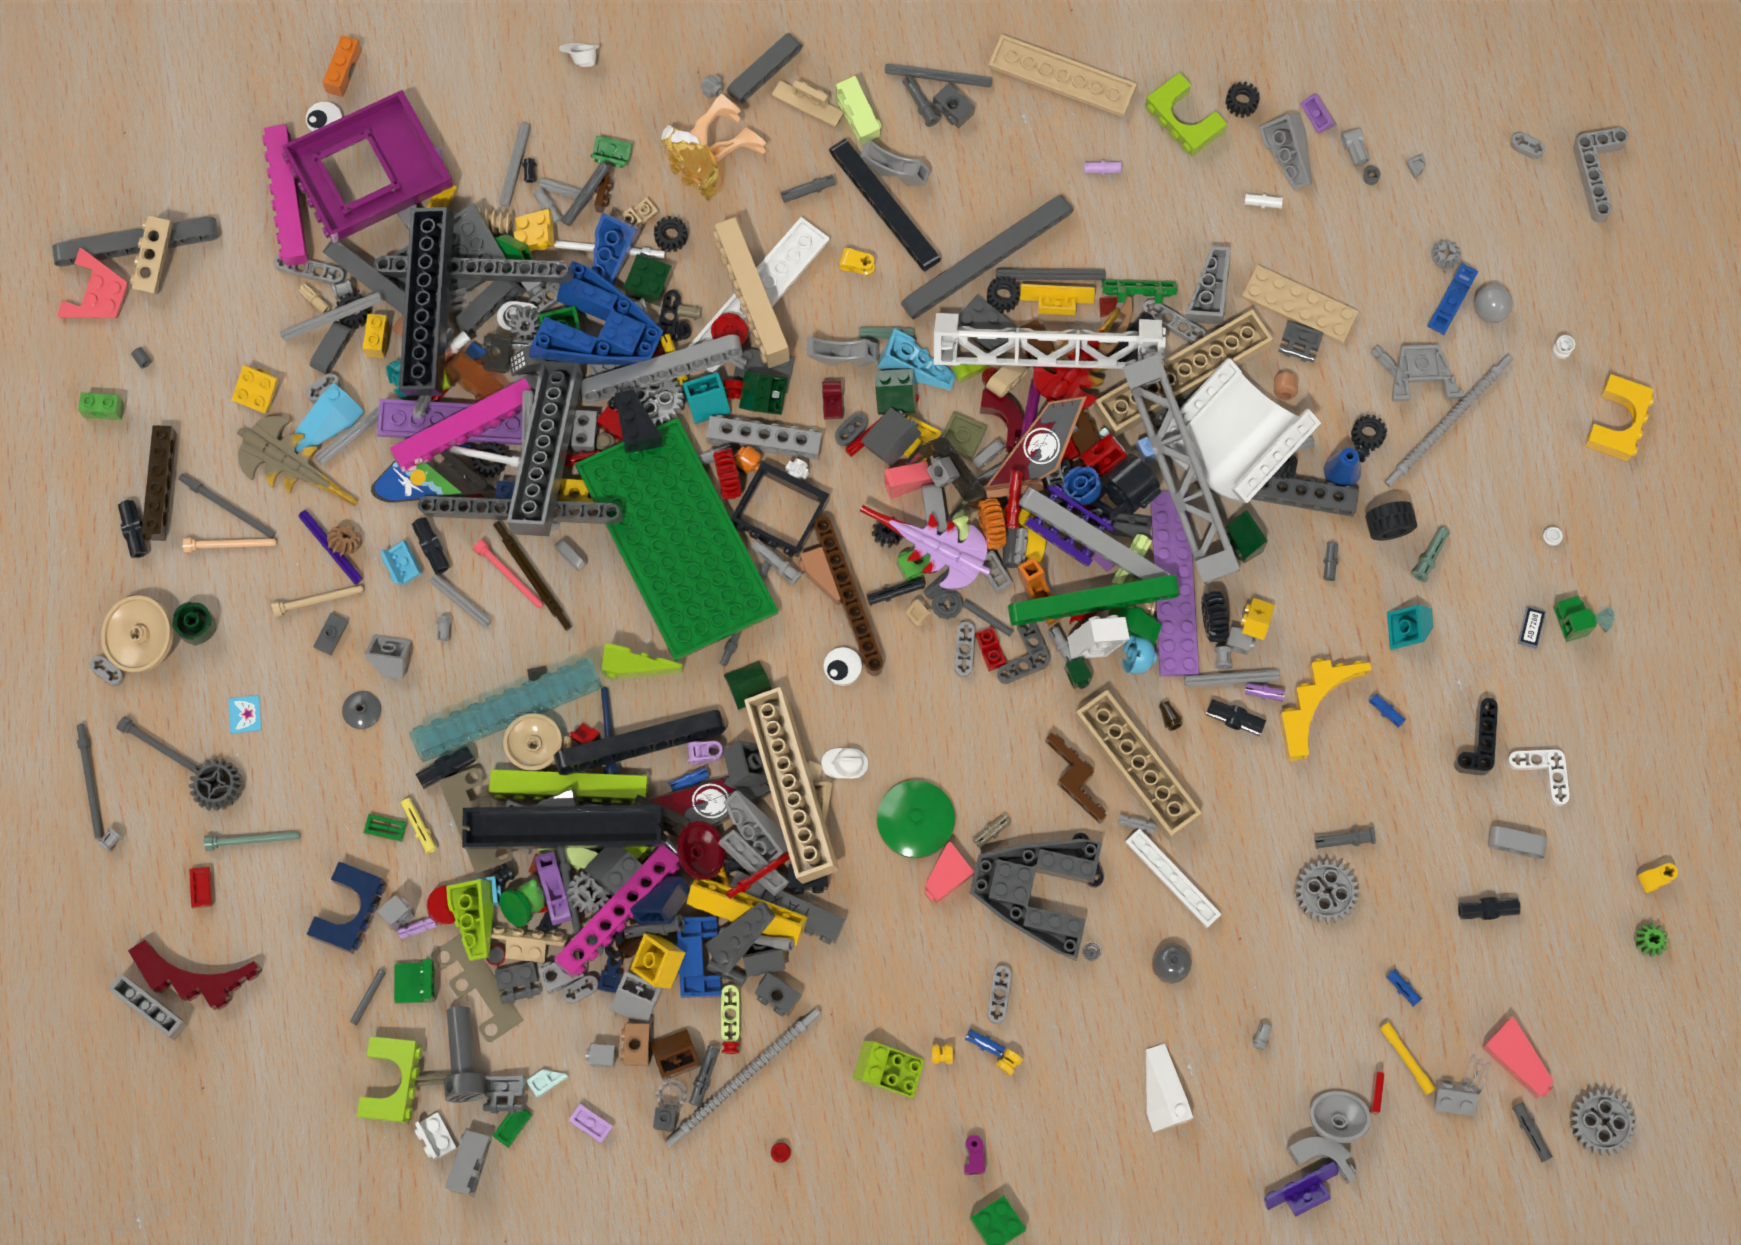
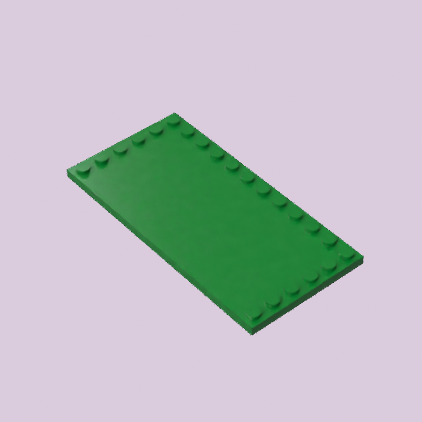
[575,418,779,662]

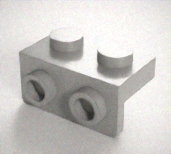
[1434,1080,1479,1116]

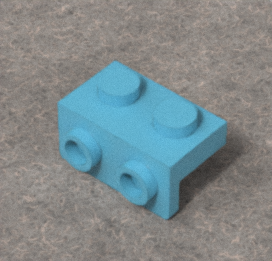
[380,540,423,585]

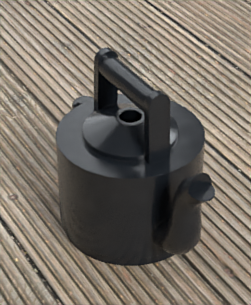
[1090,454,1161,519]

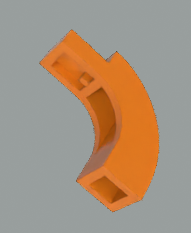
[1018,557,1062,626]

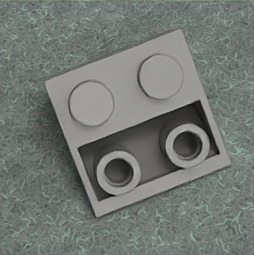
[610,971,663,1024]

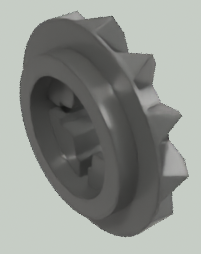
[932,590,962,620]

